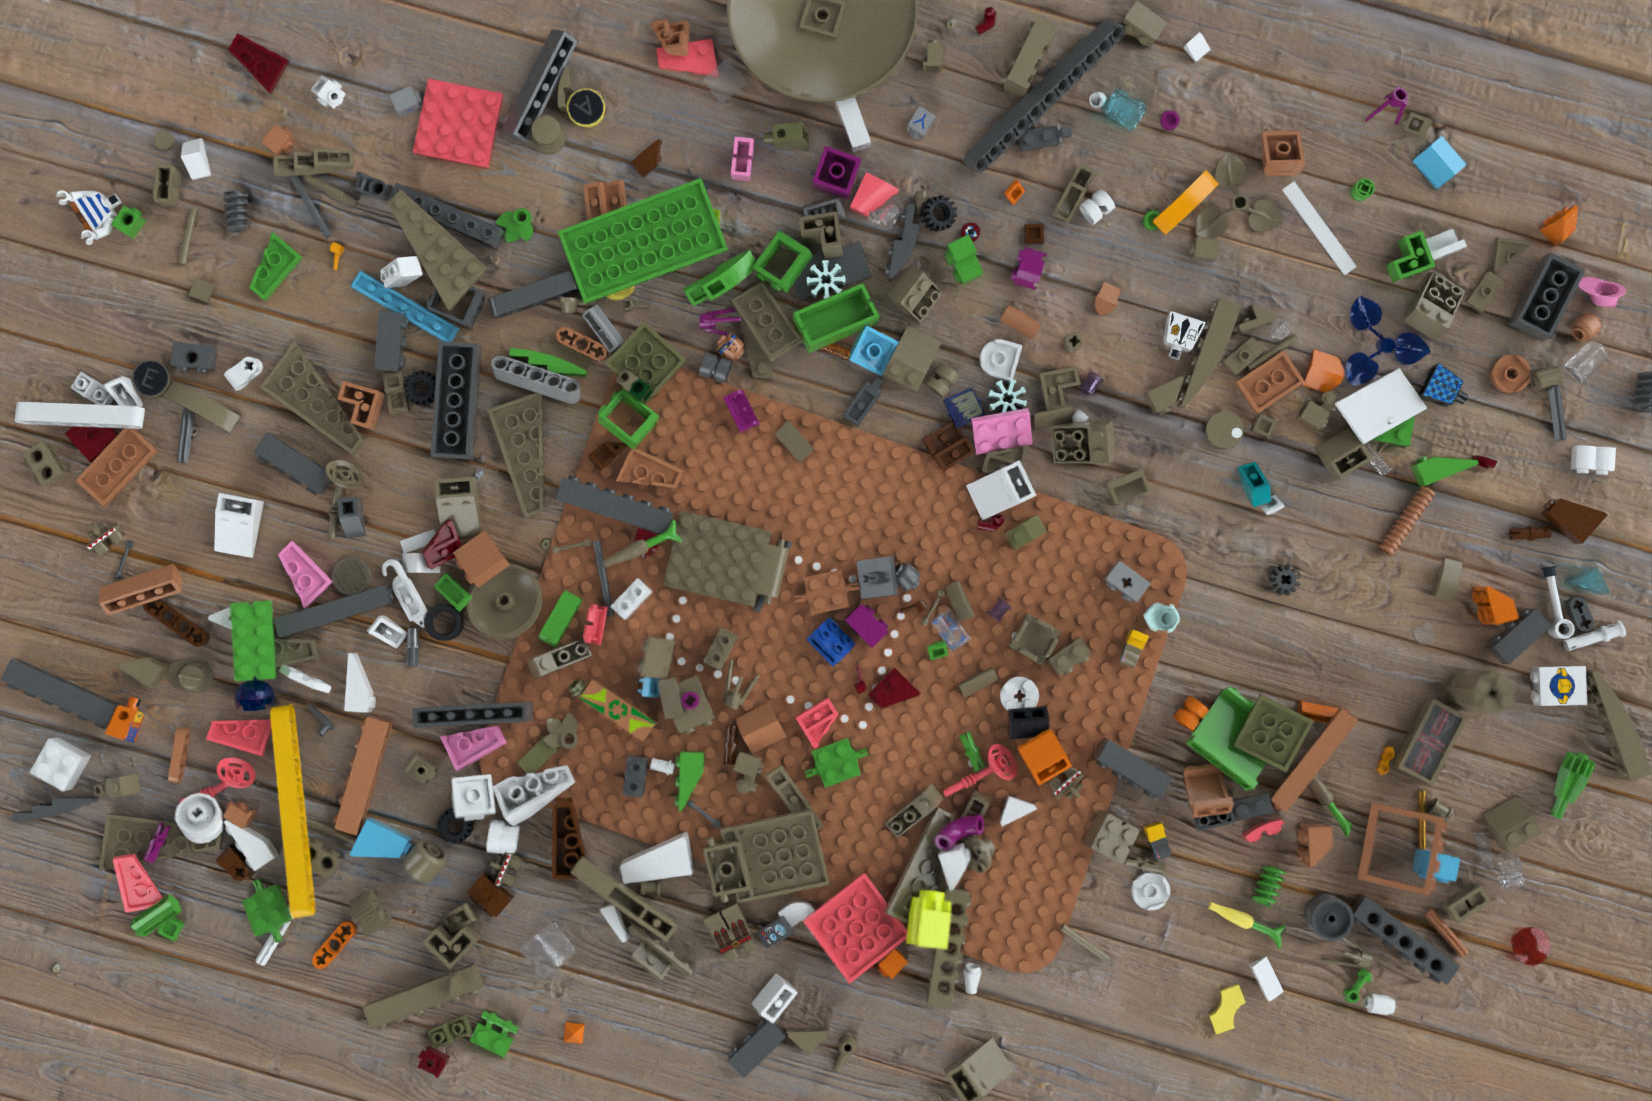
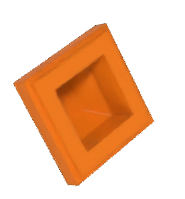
[1004,179,1025,206]
[563,1022,585,1044]

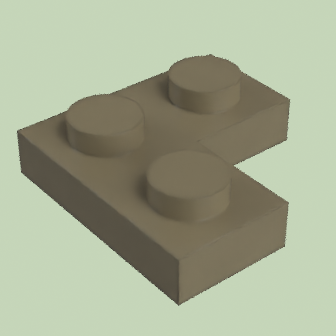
[1039,366,1081,411]

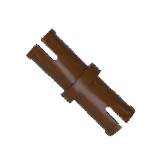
[1509,526,1552,541]
[723,725,738,765]

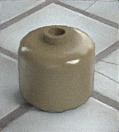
[403,839,447,883]

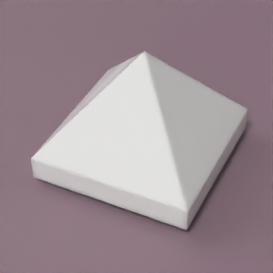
[1259,495,1284,515]

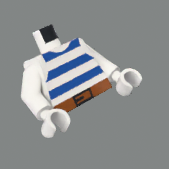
[56,191,122,245]

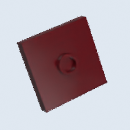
[65,426,119,462]

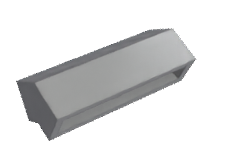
[582,304,625,353]

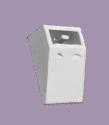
[966,460,1036,520]
[214,493,264,558]

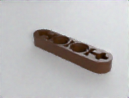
[143,599,210,647]

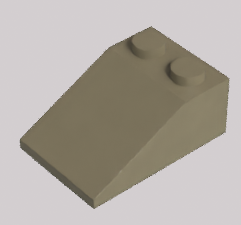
[882,326,942,394]

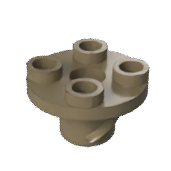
[959,835,995,873]

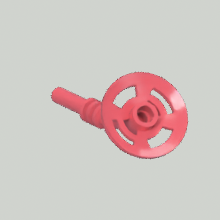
[942,744,1017,797]
[180,757,256,803]

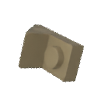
[1235,304,1278,335]
[441,901,477,933]

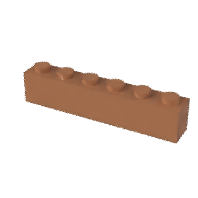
[333,716,393,835]

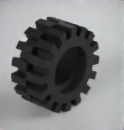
[920,195,957,232]
[403,370,436,406]
[436,808,474,844]

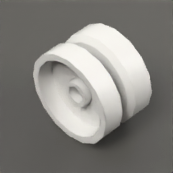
[175,793,225,843]

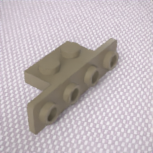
[627,924,693,981]

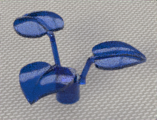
[1345,296,1431,385]

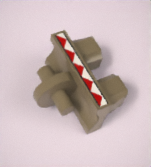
[85,522,124,556]
[1049,767,1084,800]
[489,852,524,887]

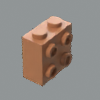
[453,530,510,588]

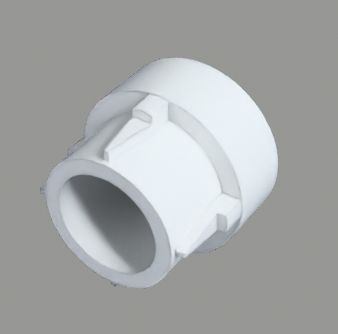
[487,819,520,854]

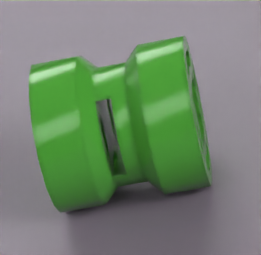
[1350,178,1375,202]

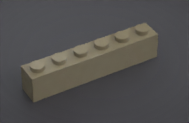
[363,963,484,1030]

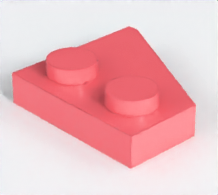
[795,697,839,749]

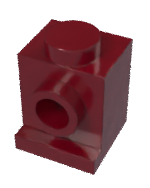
[417,1046,450,1078]

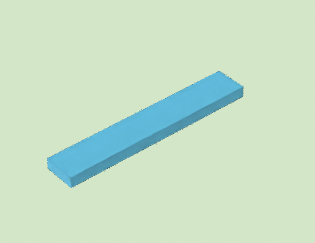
[350,270,459,342]

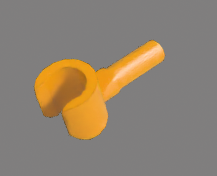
[330,242,344,270]

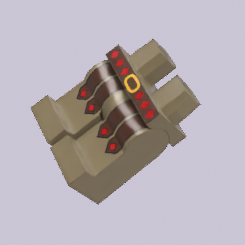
[703,902,755,962]

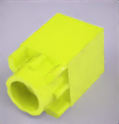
[906,890,951,949]

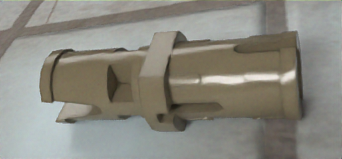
[1125,854,1166,875]

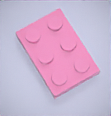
[971,408,1033,455]

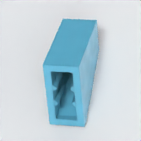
[349,818,412,858]

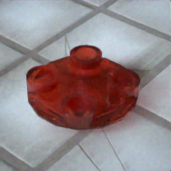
[1511,927,1551,966]

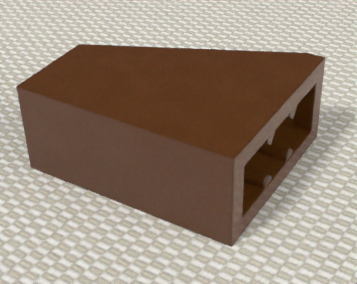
[1541,498,1608,544]

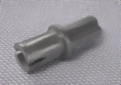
[405,629,421,667]

